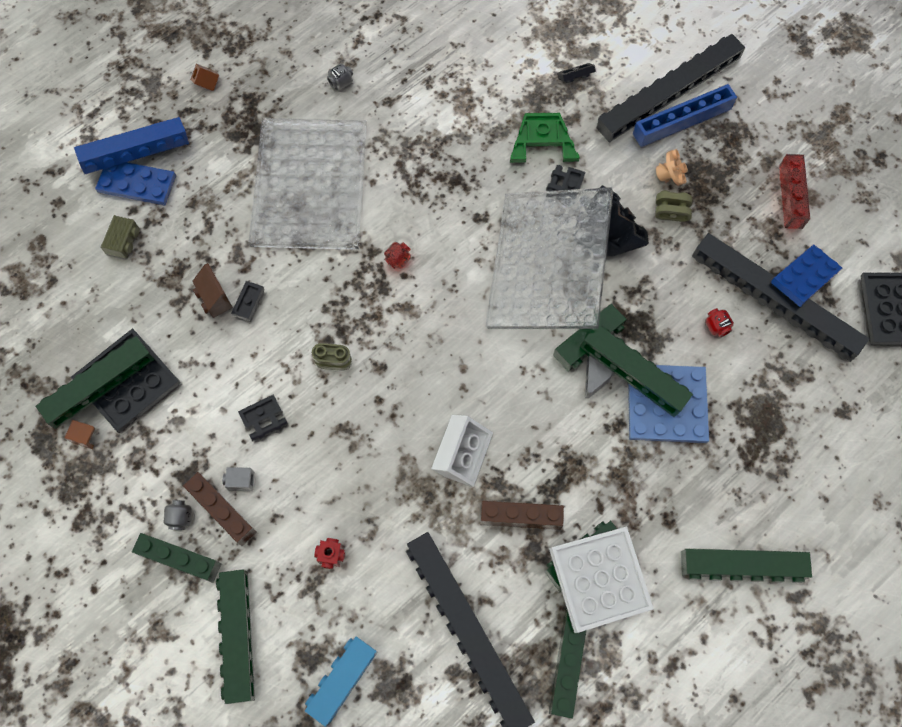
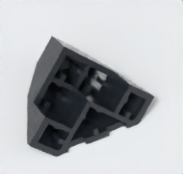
[576,185,649,257]

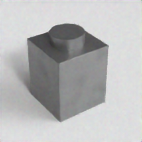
[222,467,255,492]

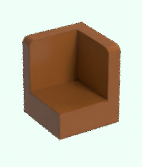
[190,63,219,91]
[64,420,95,449]

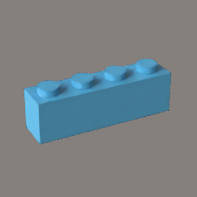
[305,636,378,727]

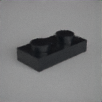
[557,63,596,83]
[231,281,264,322]

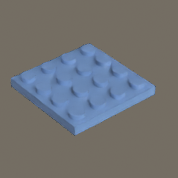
[628,365,709,443]

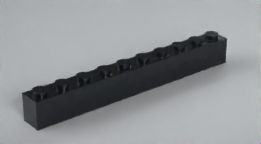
[596,34,745,143]
[692,233,870,362]
[406,532,535,727]

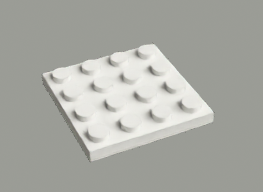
[549,527,653,633]

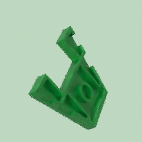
[510,113,580,163]

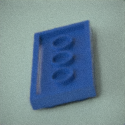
[95,162,176,206]
[771,244,842,307]

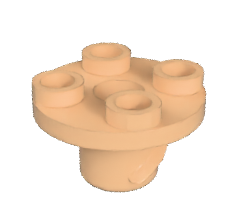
[656,149,688,186]

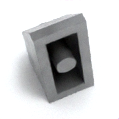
[585,356,615,398]

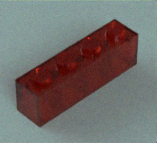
[779,154,811,229]

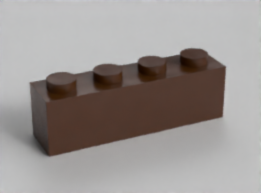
[183,472,257,546]
[480,501,564,530]

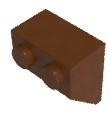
[192,263,233,318]

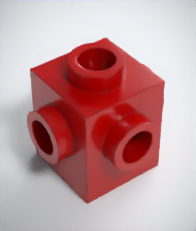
[314,538,345,569]

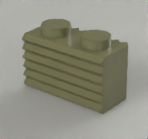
[100,215,139,259]

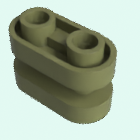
[655,190,692,222]
[311,343,352,371]

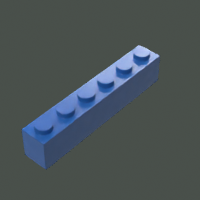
[633,84,737,147]
[74,117,189,175]

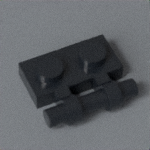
[545,165,586,205]
[238,394,288,442]

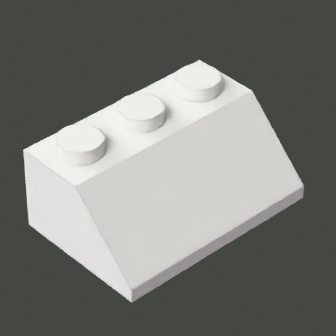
[431,415,493,487]

